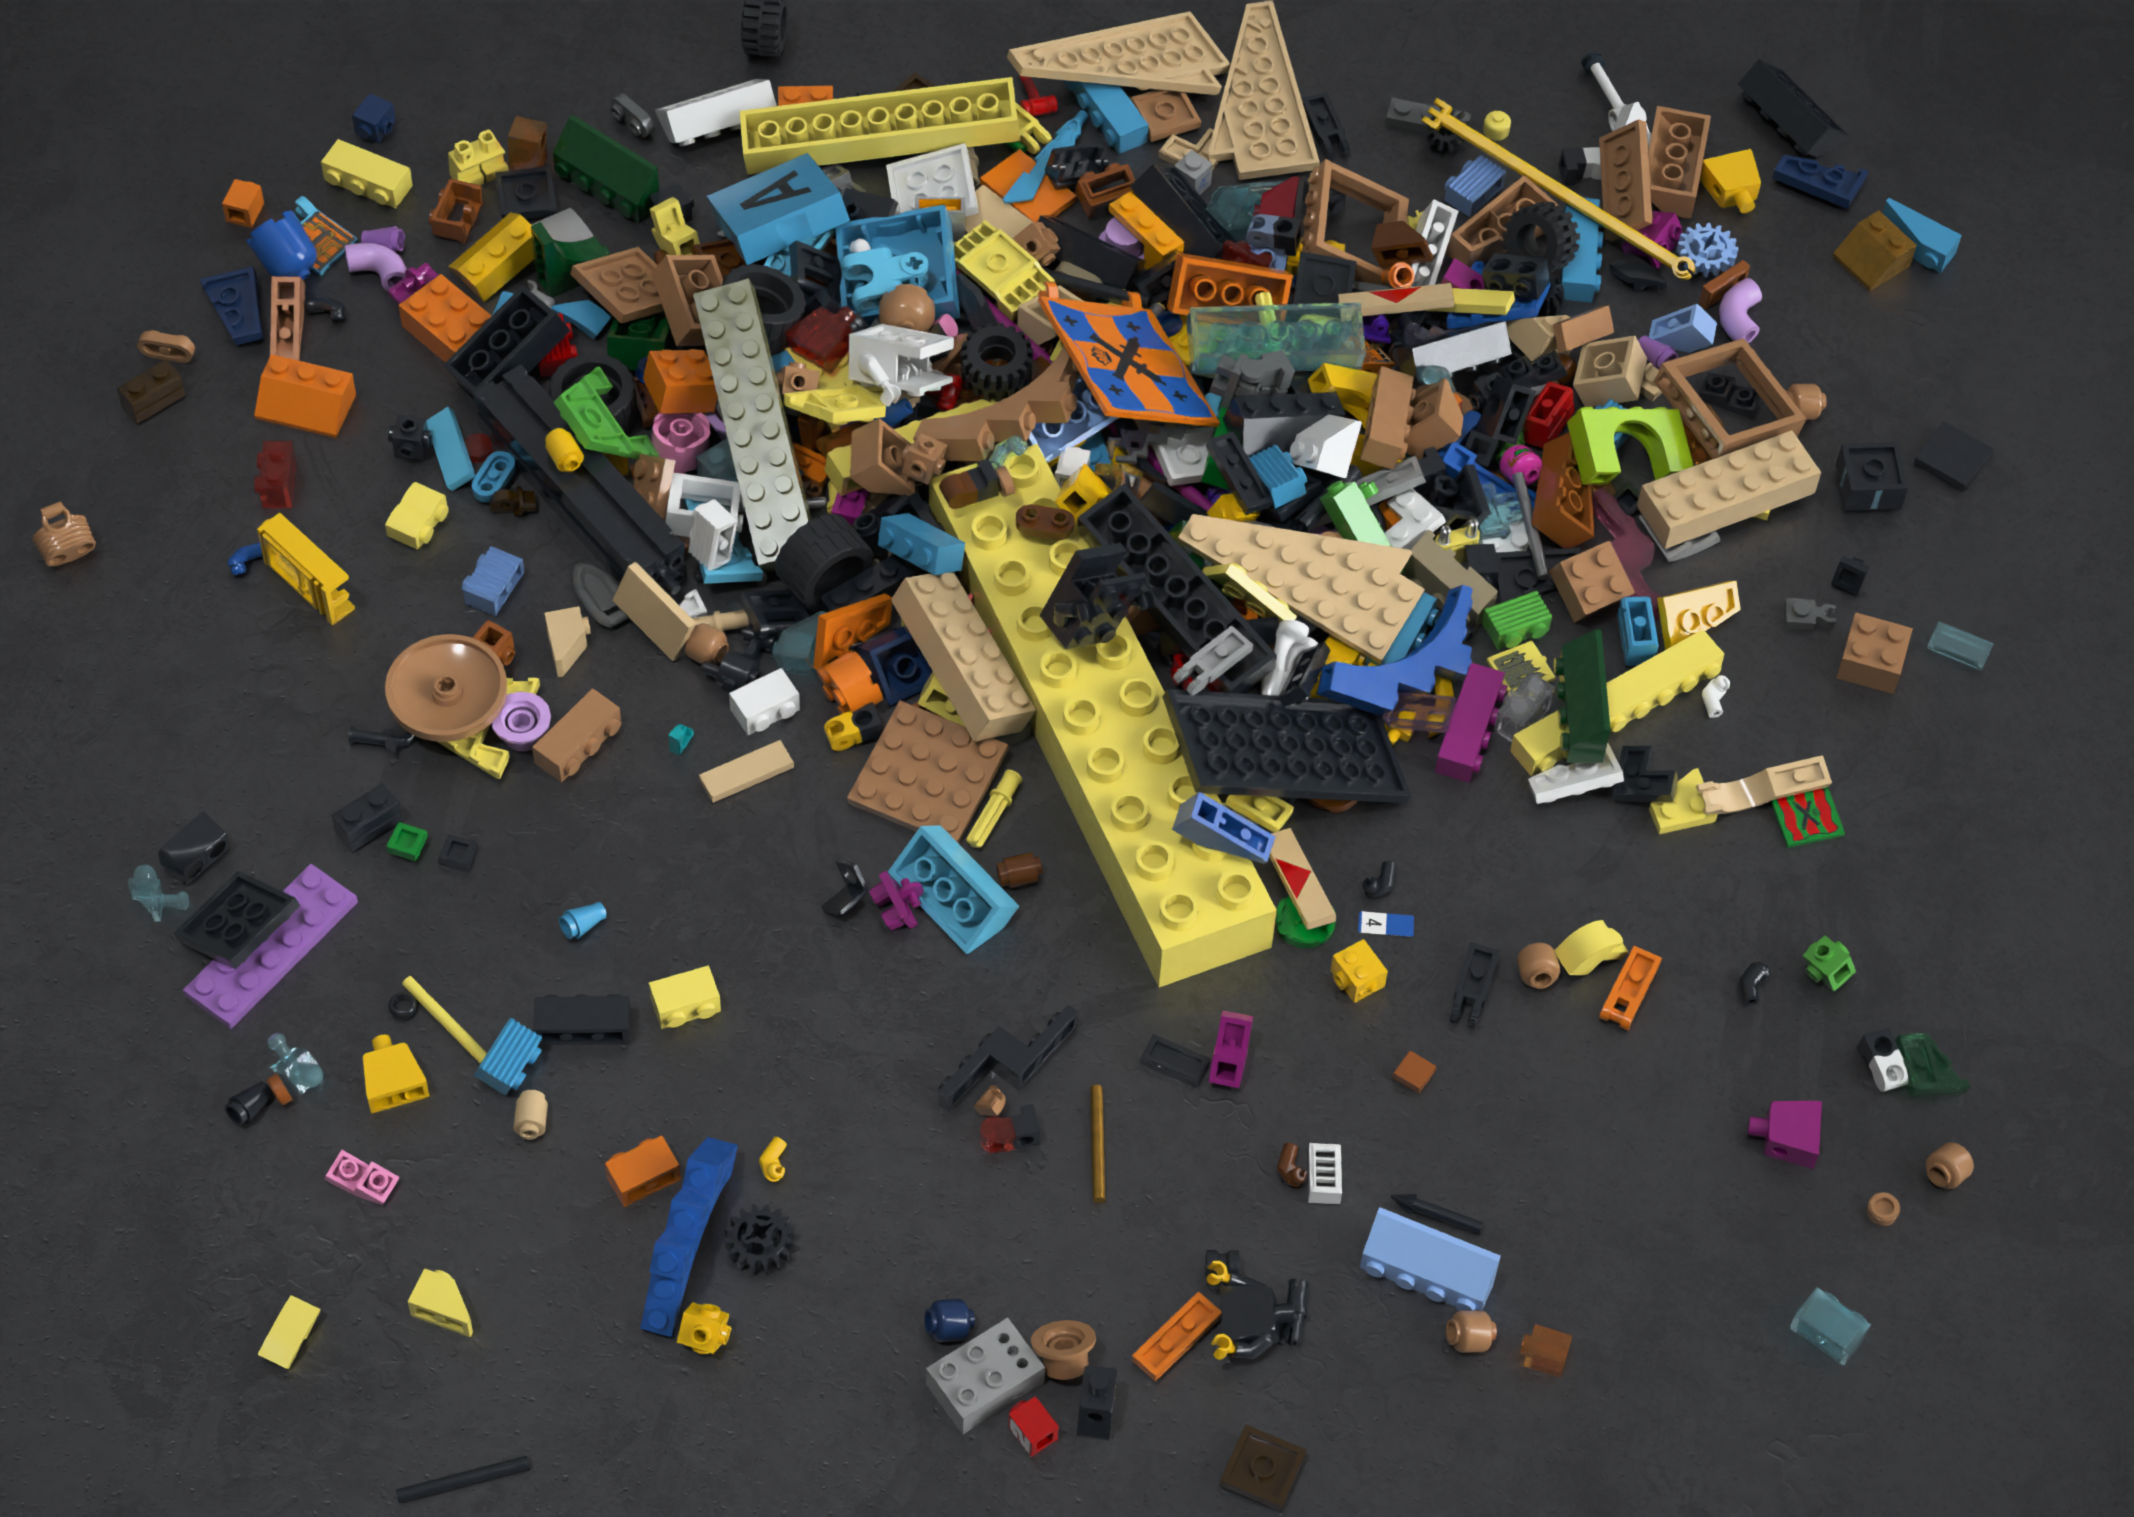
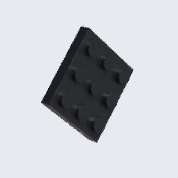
[173,871,300,970]

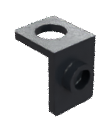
[821,859,869,915]

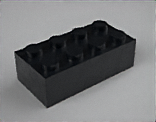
[443,285,571,397]

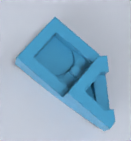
[551,300,612,340]

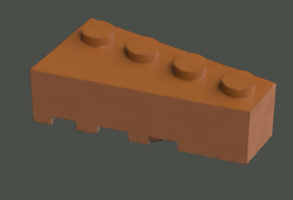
[1531,432,1594,548]

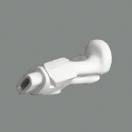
[1260,620,1318,696]

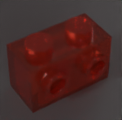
[254,441,296,508]

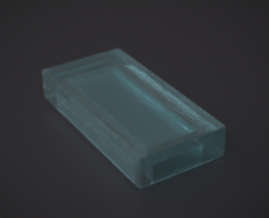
[1927,621,1994,671]

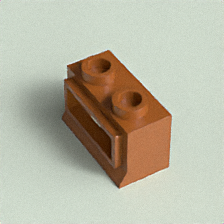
[1075,163,1136,219]
[428,178,484,245]

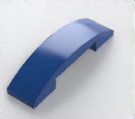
[1442,442,1536,511]

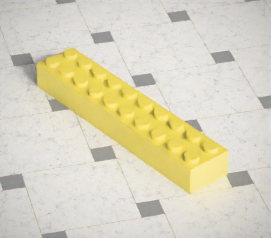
[740,77,1020,175]

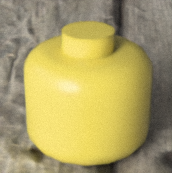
[1483,111,1511,140]

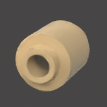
[513,1090,548,1140]

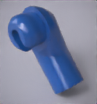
[227,542,263,575]

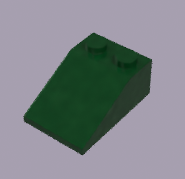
[607,311,672,373]

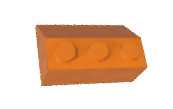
[254,354,356,438]

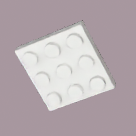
[886,143,979,217]

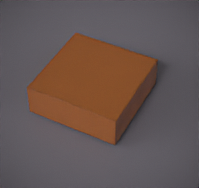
[1393,1051,1437,1094]

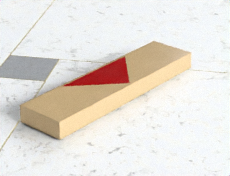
[1338,283,1454,318]
[1269,828,1336,930]

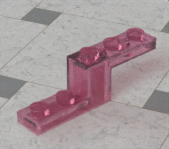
[1592,488,1660,622]

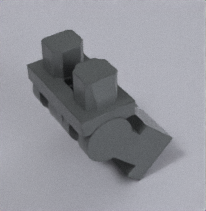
[1209,350,1295,409]

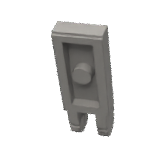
[1173,626,1253,696]

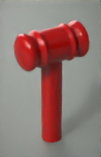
[1018,74,1058,117]
[924,373,965,412]

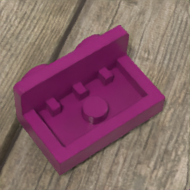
[1621,211,1684,268]

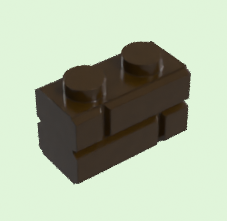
[117,360,185,424]

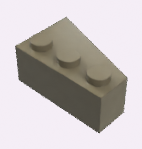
[1404,530,1498,630]

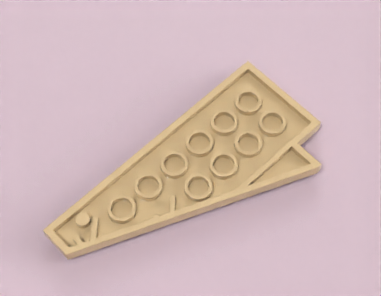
[1207,1,1320,180]
[1007,11,1231,95]
[1177,514,1425,664]

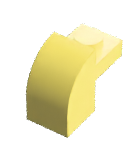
[650,197,700,255]
[1555,920,1628,975]

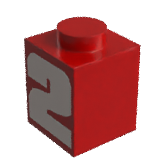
[1008,1396,1059,1457]

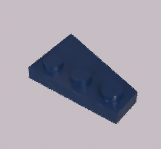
[1772,155,1869,209]
[199,266,264,345]

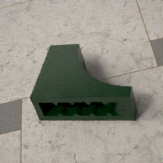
[531,222,610,298]

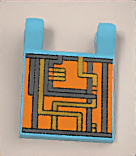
[295,196,358,276]

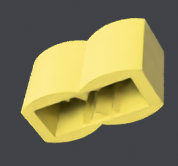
[385,482,449,550]

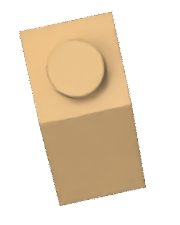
[544,606,591,677]

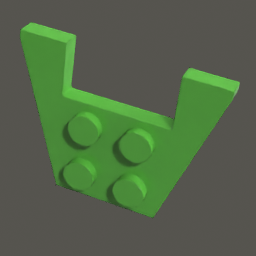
[553,367,660,460]

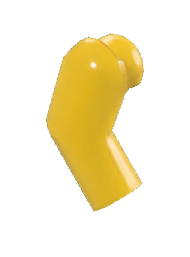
[759,1137,787,1182]

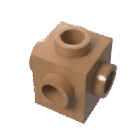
[1013,222,1061,267]
[776,362,820,398]
[901,433,947,485]

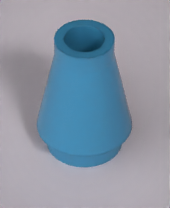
[558,902,607,939]

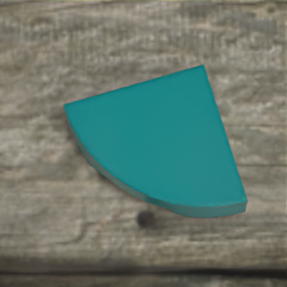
[668,724,694,756]

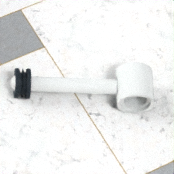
[1581,51,1626,131]

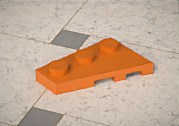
[813,593,892,671]

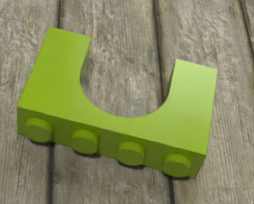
[1567,407,1693,485]

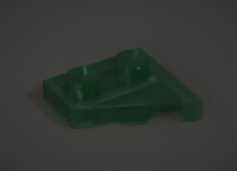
[1895,1033,1970,1095]

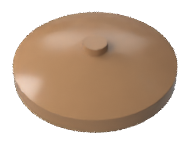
[385,634,507,742]

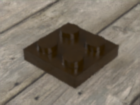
[1219,1424,1307,1511]

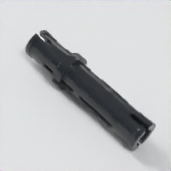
[1293,463,1362,533]

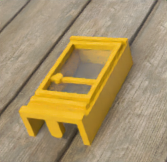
[257,513,355,626]

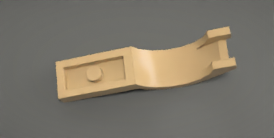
[1696,755,1832,815]

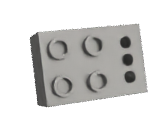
[926,1318,1045,1435]

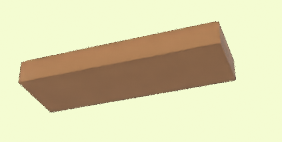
[1553,305,1614,352]

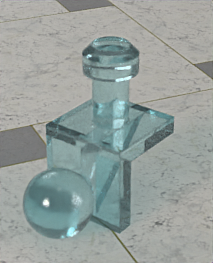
[128,864,189,922]
[267,1033,325,1094]

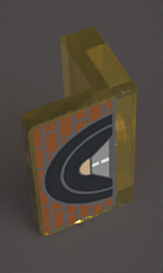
[1095,463,1143,500]

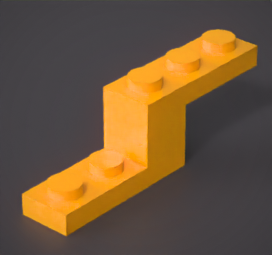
[1109,191,1184,270]

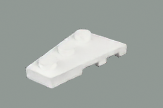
[1528,743,1624,804]

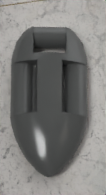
[572,561,629,627]

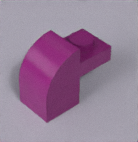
[1208,1010,1253,1088]

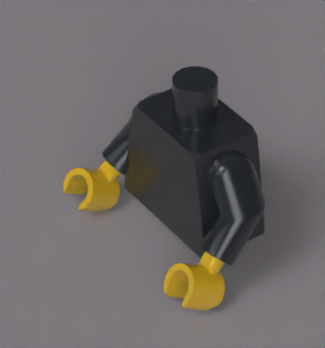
[1206,1261,1297,1360]

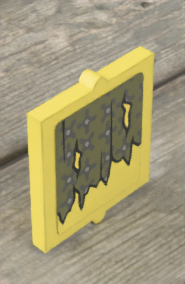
[1486,641,1556,698]

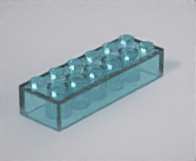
[1186,302,1366,374]

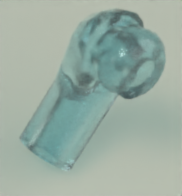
[1422,365,1456,393]
[989,435,1028,469]

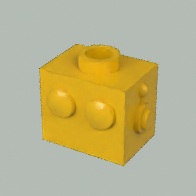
[1330,939,1388,1003]

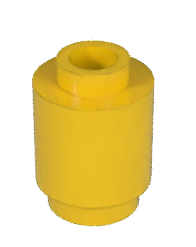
[545,428,584,472]

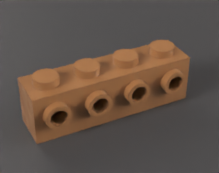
[1360,366,1416,470]

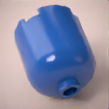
[246,210,317,280]

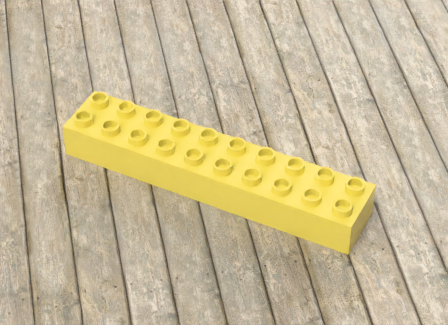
[929,444,1277,987]

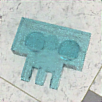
[1478,483,1523,540]

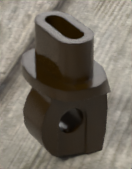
[489,486,536,516]

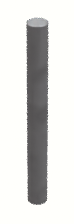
[1512,472,1549,580]

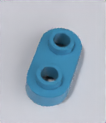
[472,451,516,502]

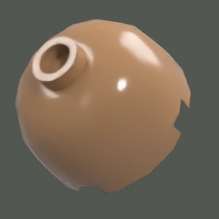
[879,284,935,332]

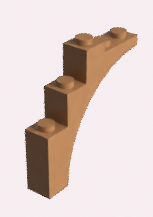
[913,346,1080,461]

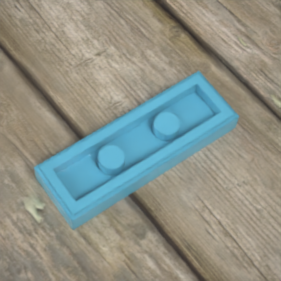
[427,407,476,491]

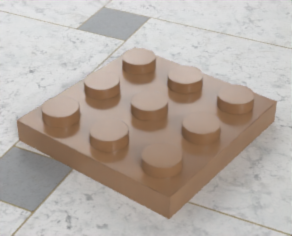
[570,247,664,324]

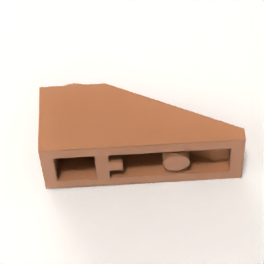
[270,277,305,361]

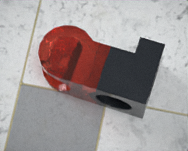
[980,1104,1041,1153]

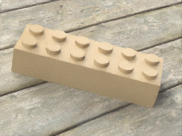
[1637,430,1821,549]
[891,572,1036,742]

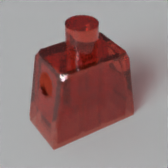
[785,306,856,374]

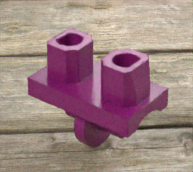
[388,263,439,305]
[869,870,924,930]

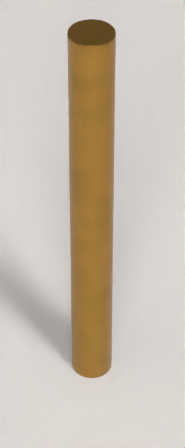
[1090,1085,1106,1203]

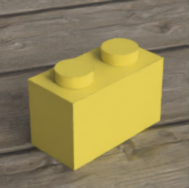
[649,965,721,1029]

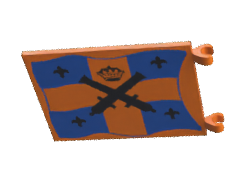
[1037,281,1220,427]

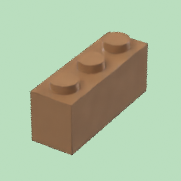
[532,688,621,783]

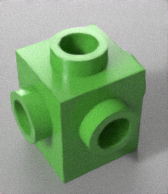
[1802,935,1856,991]

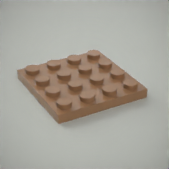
[847,700,1008,844]

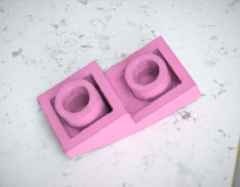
[324,1150,399,1205]

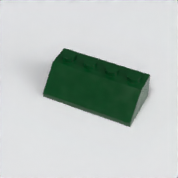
[553,114,659,223]
[1554,629,1611,763]

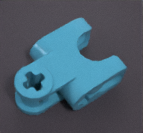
[840,248,928,313]

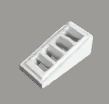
[1308,1143,1342,1204]

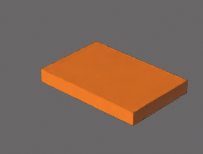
[980,149,1077,222]

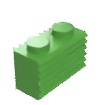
[1481,591,1552,650]

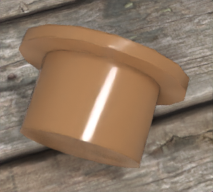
[1031,1320,1096,1380]

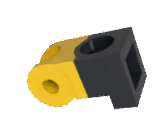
[824,702,883,751]

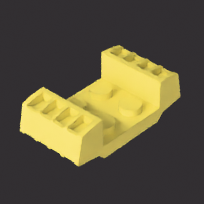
[954,220,1055,322]

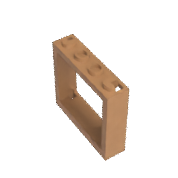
[1301,159,1409,287]
[1654,338,1807,459]

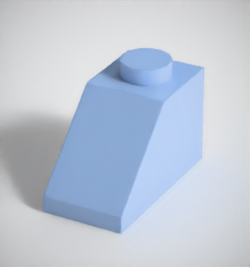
[1649,304,1717,353]

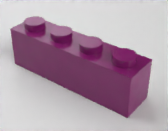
[1435,663,1508,783]

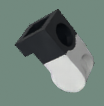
[1558,147,1601,186]
[1857,1028,1908,1092]

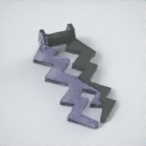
[1108,419,1194,465]

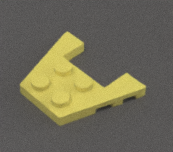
[436,678,540,779]

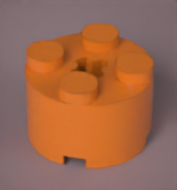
[817,650,883,715]

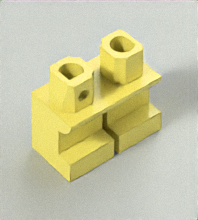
[448,130,509,185]

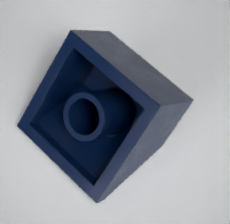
[858,625,933,705]

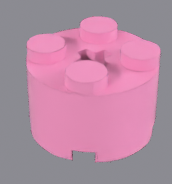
[651,413,710,474]

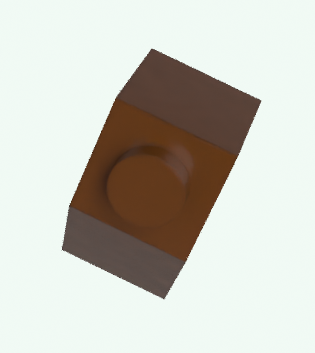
[1371,221,1434,268]

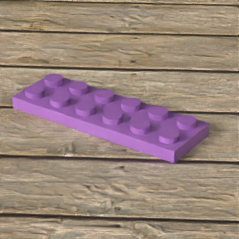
[183,864,358,1030]

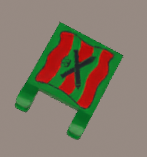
[1770,787,1845,848]

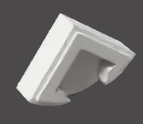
[680,589,708,618]

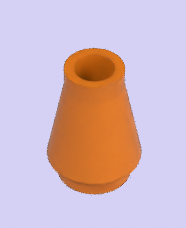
[1381,262,1415,289]

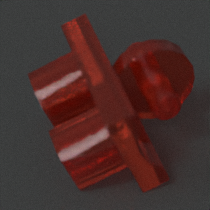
[1221,240,1273,268]

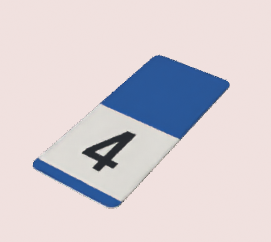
[1358,911,1414,937]

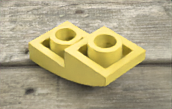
[258,1295,321,1369]

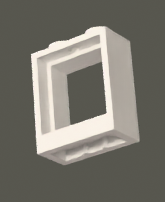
[665,472,744,541]

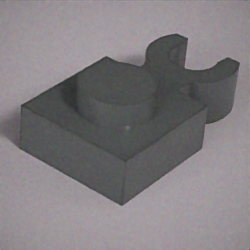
[1784,598,1836,630]

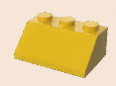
[448,212,534,302]

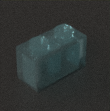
[1790,1287,1871,1366]

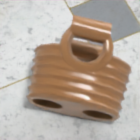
[32,501,96,567]

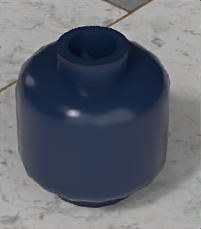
[924,1299,975,1342]

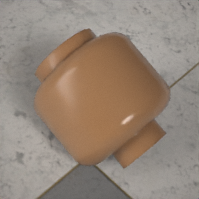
[1786,383,1827,420]
[685,623,729,664]
[1517,943,1560,989]
[1926,1142,1974,1189]
[1446,1310,1497,1353]

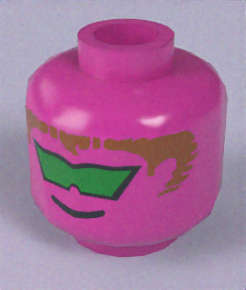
[1500,445,1543,486]

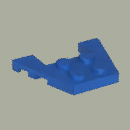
[1446,261,1550,329]

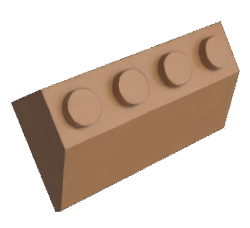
[1648,106,1711,219]

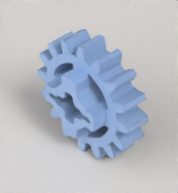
[1676,223,1738,277]

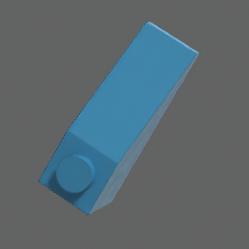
[1883,198,1962,274]

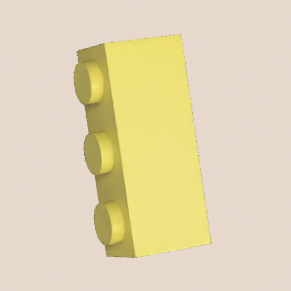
[321,139,413,209]

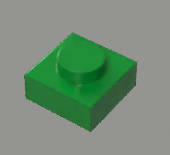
[386,822,428,862]

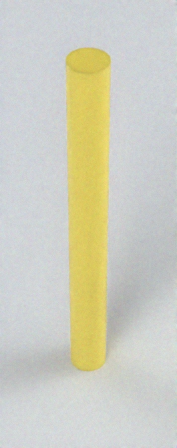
[402,976,487,1064]

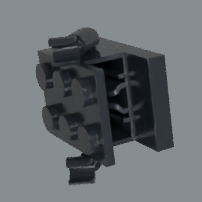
[1039,543,1156,649]

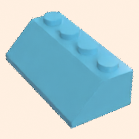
[888,825,1019,954]

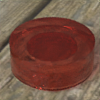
[464,433,493,462]

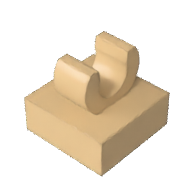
[1640,363,1670,402]

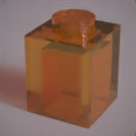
[1520,1324,1573,1378]

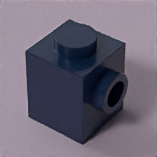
[352,94,396,143]

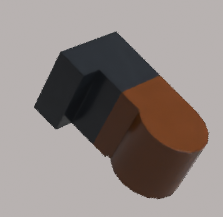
[939,458,999,509]

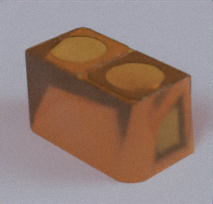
[508,116,547,170]

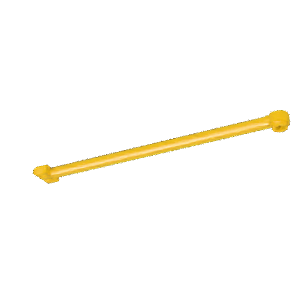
[1421,98,1695,281]

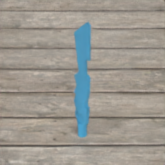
[1003,110,1088,203]

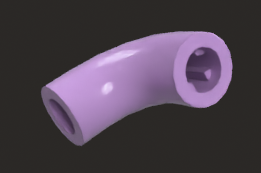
[344,243,407,291]
[1719,278,1762,344]

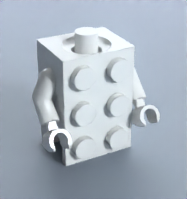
[848,324,954,406]

